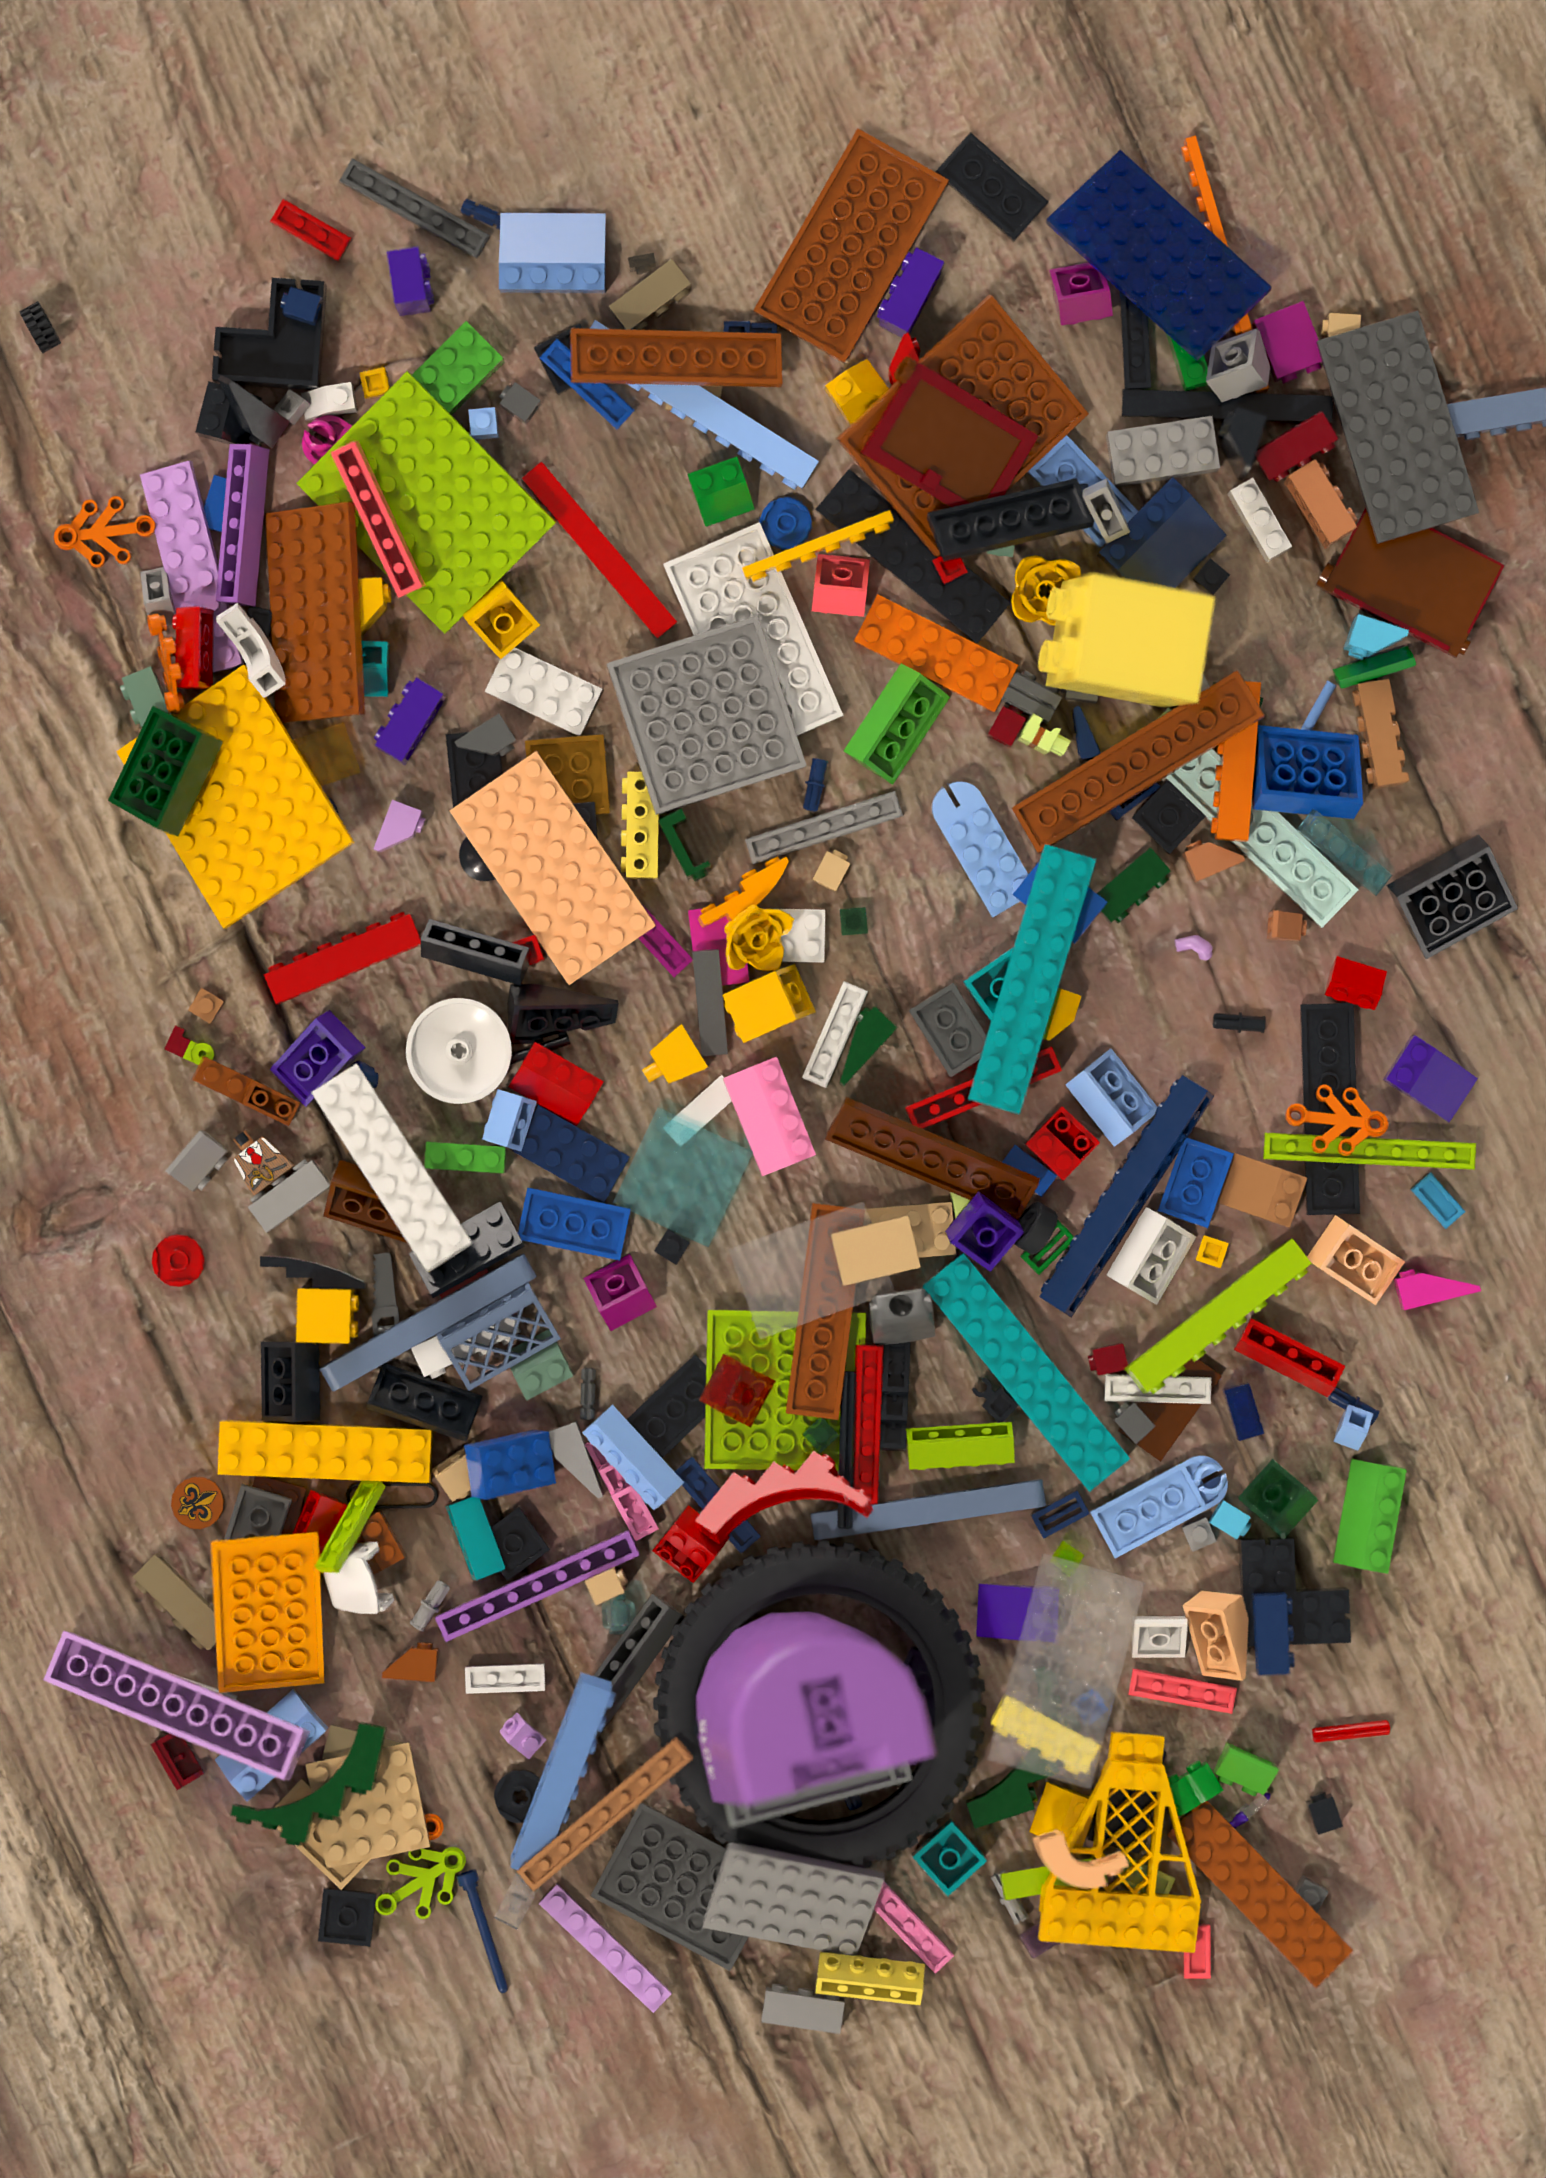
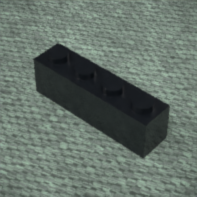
[420,919,529,986]

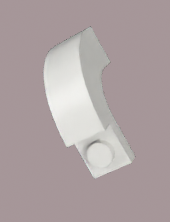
[216,603,286,698]

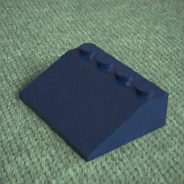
[1097,477,1227,589]

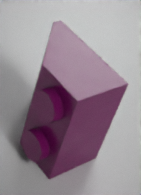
[1049,260,1113,326]
[583,1254,657,1331]

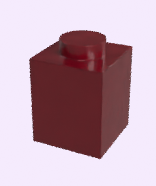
[987,705,1026,748]
[1087,1343,1128,1376]

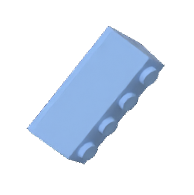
[215,1689,328,1802]

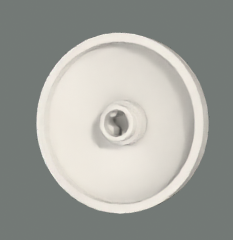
[406,998,512,1104]

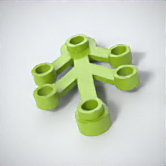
[375,1847,466,1919]

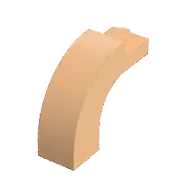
[1033,1829,1128,1888]

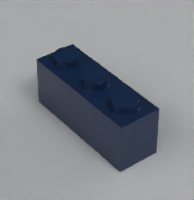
[1252,1592,1295,1676]

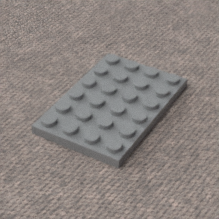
[703,1842,884,1956]

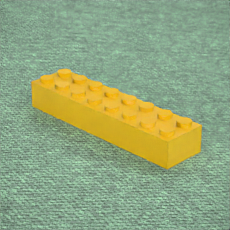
[217,1420,433,1483]

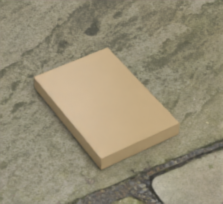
[831,1216,920,1286]

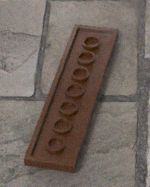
[825,1097,1040,1220]

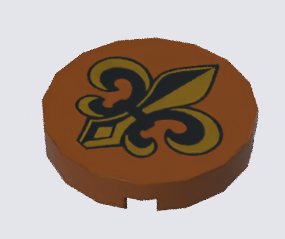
[171,1476,224,1529]

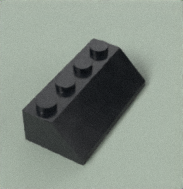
[1217,407,1267,480]

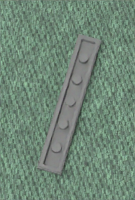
[745,791,903,865]

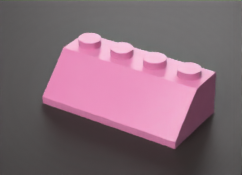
[723,1057,816,1176]

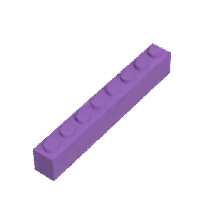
[435,1530,640,1642]

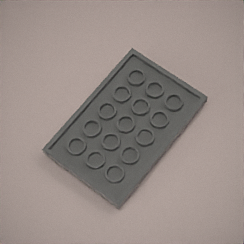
[591,1802,749,1971]

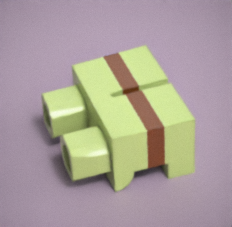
[1017,714,1071,757]

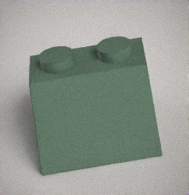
[508,1329,574,1401]

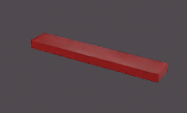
[854,1345,883,1504]

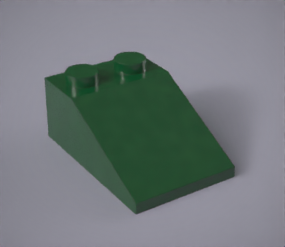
[840,1006,898,1086]

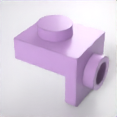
[500,1713,546,1759]

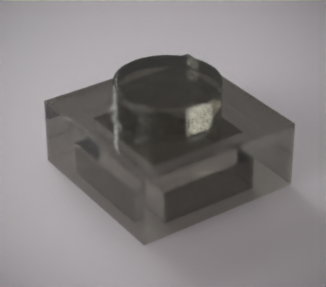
[628,253,656,275]

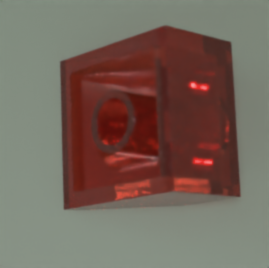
[699,1354,775,1428]

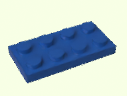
[518,1188,631,1261]

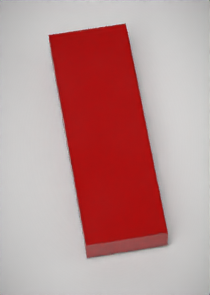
[270,199,352,262]

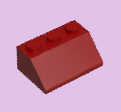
[172,607,214,689]
[508,1041,604,1126]

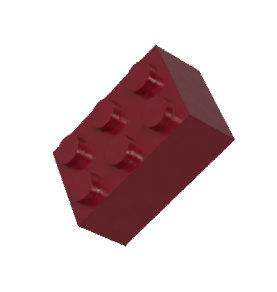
[1255,411,1338,482]

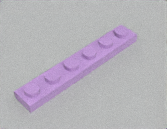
[539,1884,672,2013]

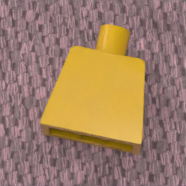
[642,1024,708,1084]

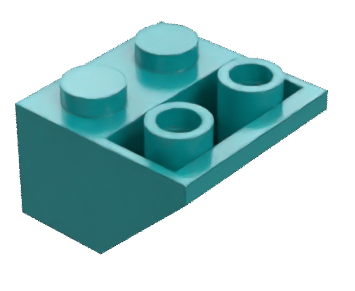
[362,641,390,697]

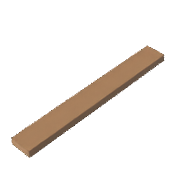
[516,1737,694,1892]

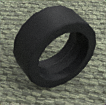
[1014,1202,1058,1255]

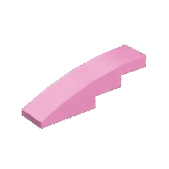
[585,1442,659,1541]

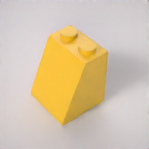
[722,964,816,1043]

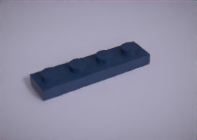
[674,1456,761,1554]

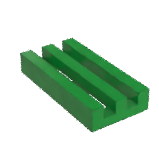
[1020,1220,1075,1275]

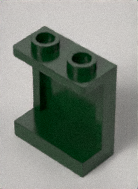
[658,809,711,881]

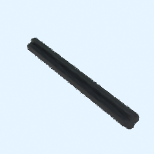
[837,1371,857,1529]

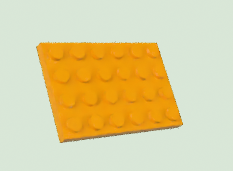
[211,1532,324,1693]

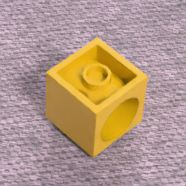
[296,1288,359,1343]

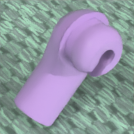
[1174,935,1213,961]

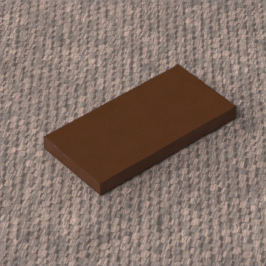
[1117,1359,1222,1462]

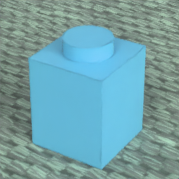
[1208,1499,1251,1539]

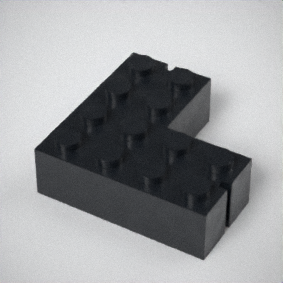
[212,278,327,390]
[1239,1537,1351,1647]

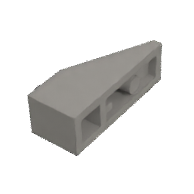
[548,1421,604,1498]

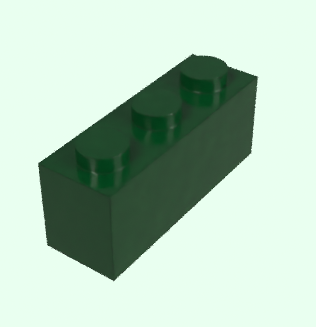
[1097,847,1171,924]

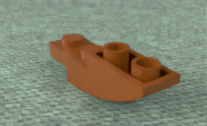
[192,1056,300,1126]

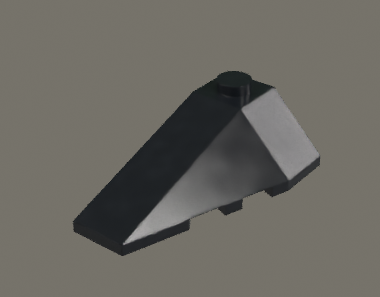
[507,984,619,1044]

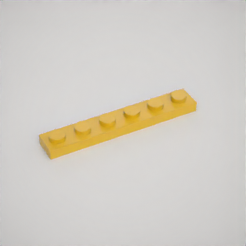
[742,510,894,582]

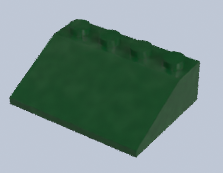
[108,706,223,837]

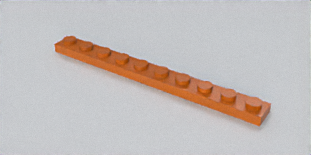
[1181,135,1269,394]

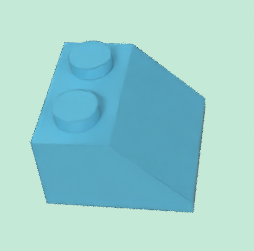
[1343,614,1409,660]

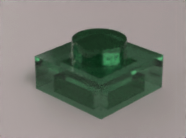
[839,907,868,936]
[802,1418,840,1453]

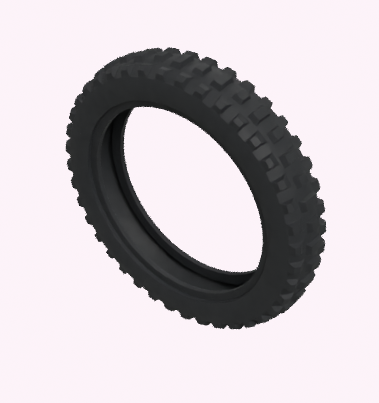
[653,1540,986,1869]

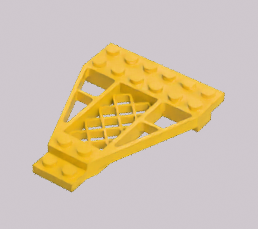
[1038,1731,1201,1953]

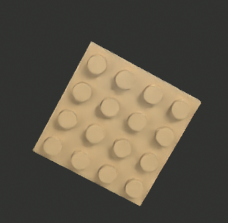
[305,1742,431,1868]

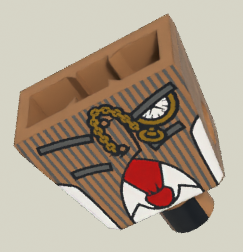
[233,1130,295,1196]

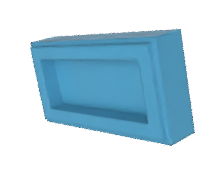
[1410,1172,1466,1229]

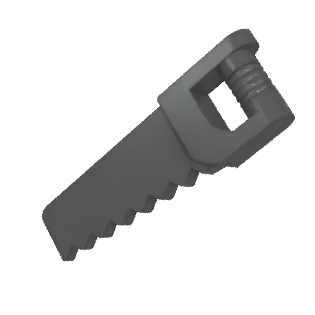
[371,1253,400,1337]

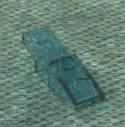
[1296,809,1393,896]

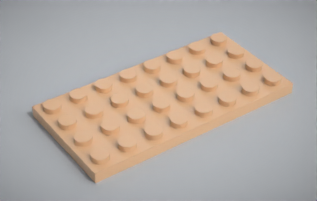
[450,751,656,985]

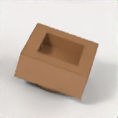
[188,988,225,1024]

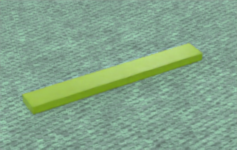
[1263,1133,1476,1170]

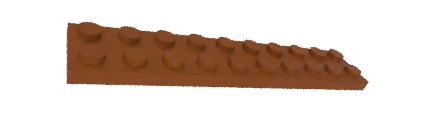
[1012,670,1265,854]

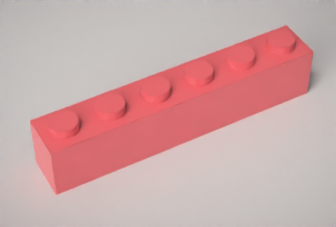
[330,441,426,598]

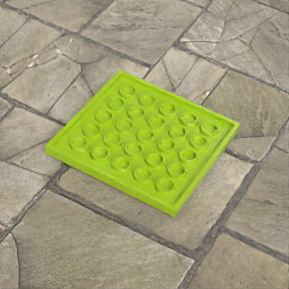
[704,1310,866,1471]

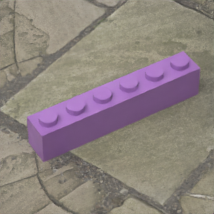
[216,444,269,606]

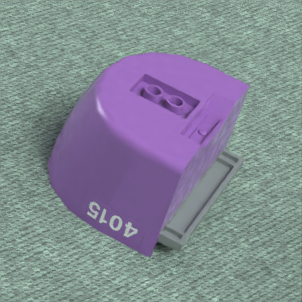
[696,1611,936,1827]

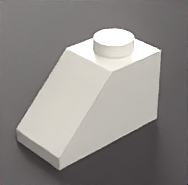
[301,382,357,420]

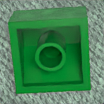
[687,457,755,527]

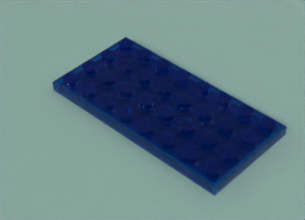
[1046,150,1272,361]

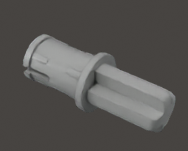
[410,1580,450,1632]

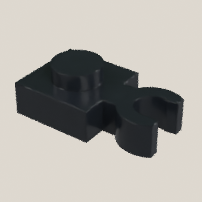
[972,1377,1019,1423]

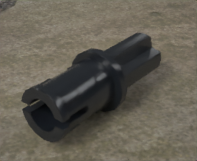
[1212,1012,1266,1033]

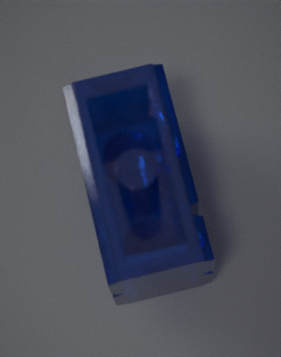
[1222,1382,1265,1441]

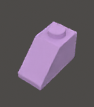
[374,800,426,852]

